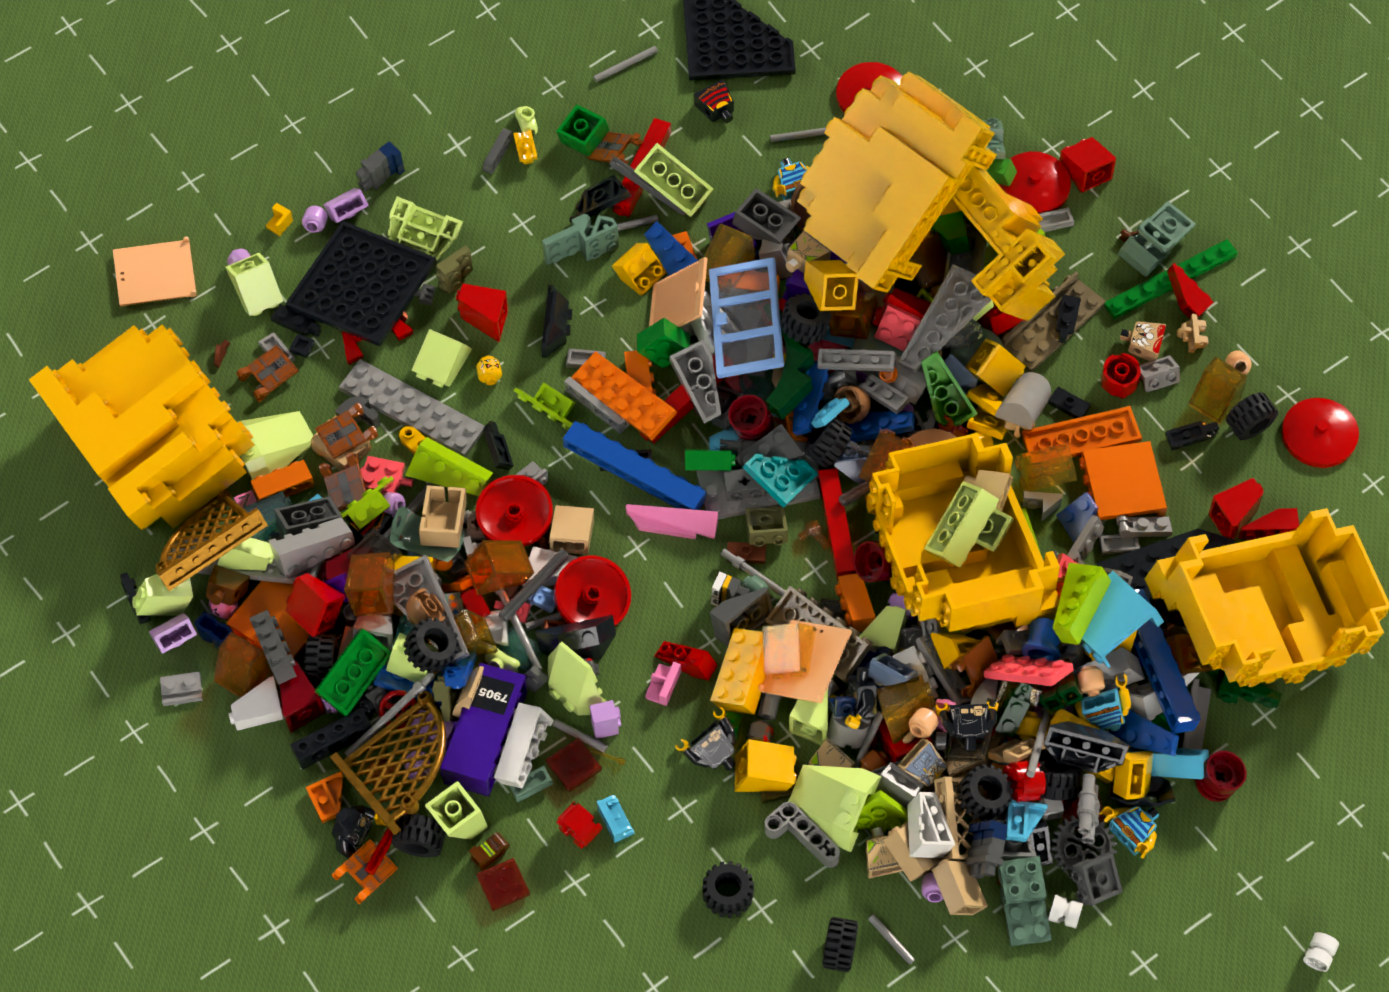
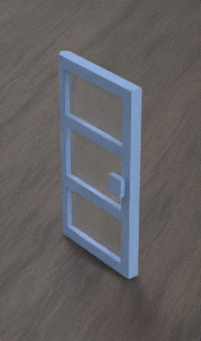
[709,258,784,379]

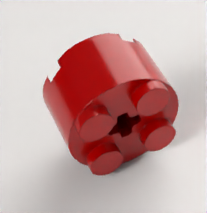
[1101,353,1141,399]
[1003,760,1046,803]
[556,801,603,849]

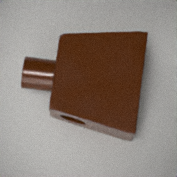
[206,565,250,606]

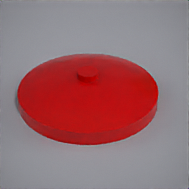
[836,62,903,113]
[998,151,1071,214]
[1281,398,1359,468]
[475,475,553,548]
[554,555,631,626]

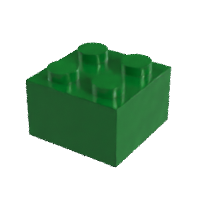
[556,104,610,157]
[637,318,690,368]

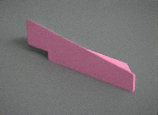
[626,504,718,539]

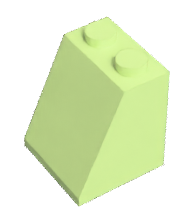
[226,253,284,316]
[412,329,472,388]
[132,574,193,616]
[386,633,437,682]
[789,688,828,746]
[425,781,488,840]

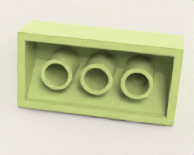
[634,143,714,217]
[924,481,999,568]

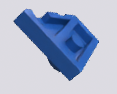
[1056,492,1099,543]

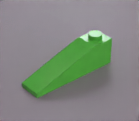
[921,351,978,426]

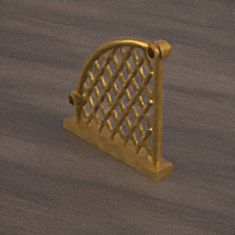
[155,489,268,591]
[330,691,446,835]

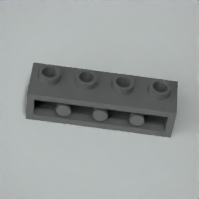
[250,610,297,685]

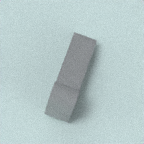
[764,802,840,868]

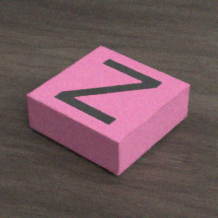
[234,490,259,512]

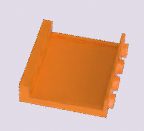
[1079,441,1167,520]
[227,581,310,660]

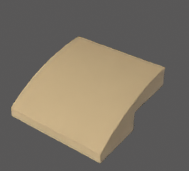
[452,666,484,717]
[988,738,1046,763]

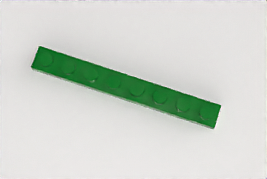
[1104,239,1238,319]

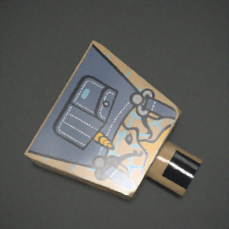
[897,738,947,786]

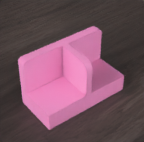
[645,662,681,706]

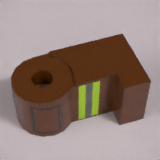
[469,832,510,871]

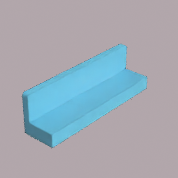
[1127,746,1209,779]

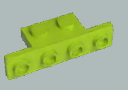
[513,382,575,430]
[340,476,394,530]

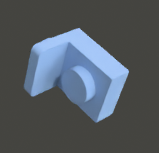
[527,585,555,613]

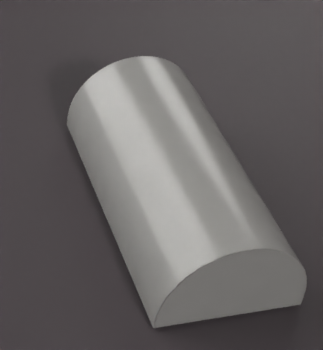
[995,372,1051,429]

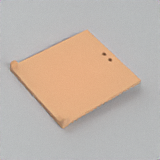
[113,237,197,307]
[649,257,707,327]
[758,620,852,703]

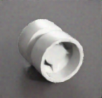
[1048,895,1083,929]
[1303,932,1339,972]

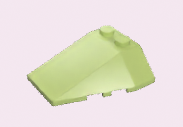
[388,196,463,261]
[237,411,313,480]
[548,642,606,715]
[788,765,881,852]

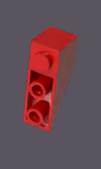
[1167,263,1214,319]
[1239,508,1299,540]
[654,641,718,681]

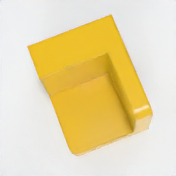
[266,203,293,236]

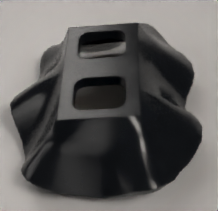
[1108,776,1175,808]

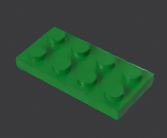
[314,628,391,716]

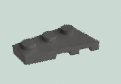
[735,424,804,467]

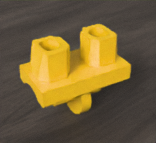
[513,130,538,164]

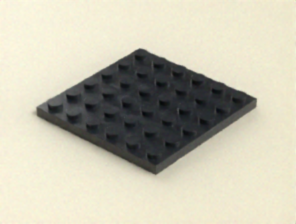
[285,221,437,346]

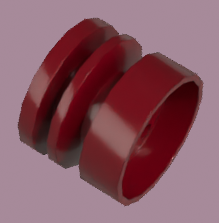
[728,395,774,441]
[854,541,892,582]
[1194,751,1247,802]

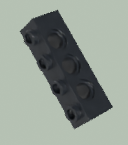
[290,708,371,770]

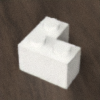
[893,646,939,707]

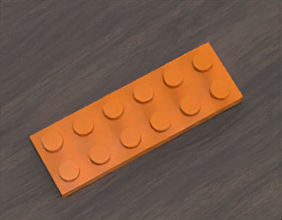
[571,351,677,440]
[1021,406,1142,467]

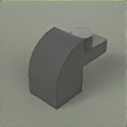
[335,397,380,429]

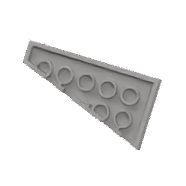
[898,264,991,372]

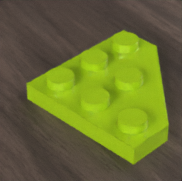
[854,790,908,833]

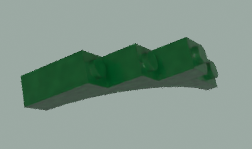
[763,303,815,420]
[1192,642,1282,709]

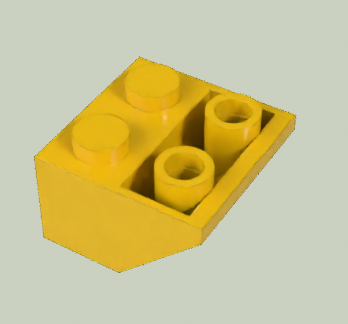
[612,243,667,295]
[930,633,980,669]
[1113,751,1153,800]

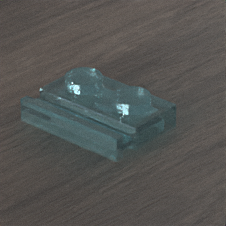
[496,627,542,670]

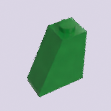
[930,211,970,255]
[685,449,735,471]

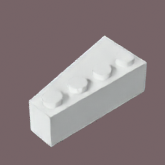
[494,703,554,788]

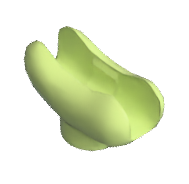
[515,106,538,135]
[485,646,520,673]

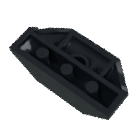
[541,284,573,358]
[535,615,616,661]
[1044,721,1129,774]

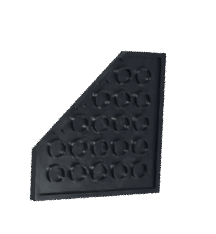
[683,0,796,80]
[1096,529,1235,628]

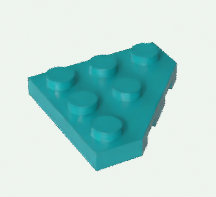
[742,454,818,508]

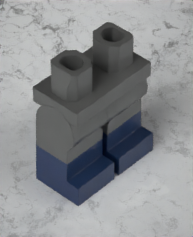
[356,141,405,192]
[965,820,1008,879]

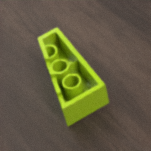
[405,437,493,496]
[1053,563,1111,645]

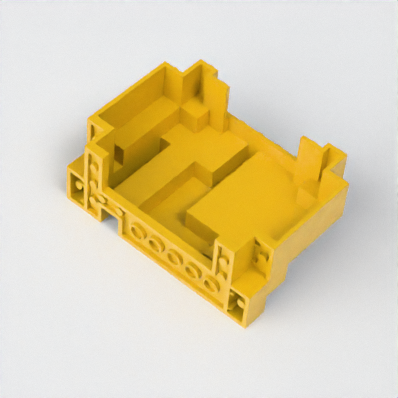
[797,71,997,293]
[940,166,1065,321]
[29,324,255,530]
[868,433,1060,633]
[1145,508,1389,687]

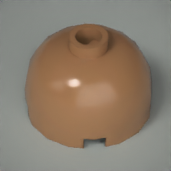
[834,386,871,424]
[406,588,445,625]

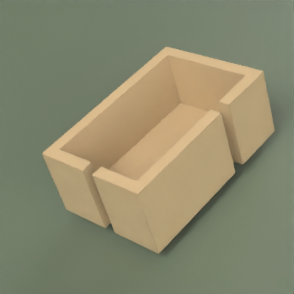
[419,486,467,548]

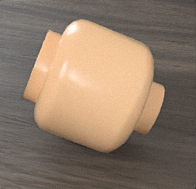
[1225,351,1252,377]
[1077,665,1105,697]
[909,708,939,738]

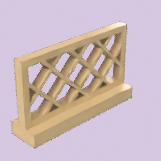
[934,777,986,861]

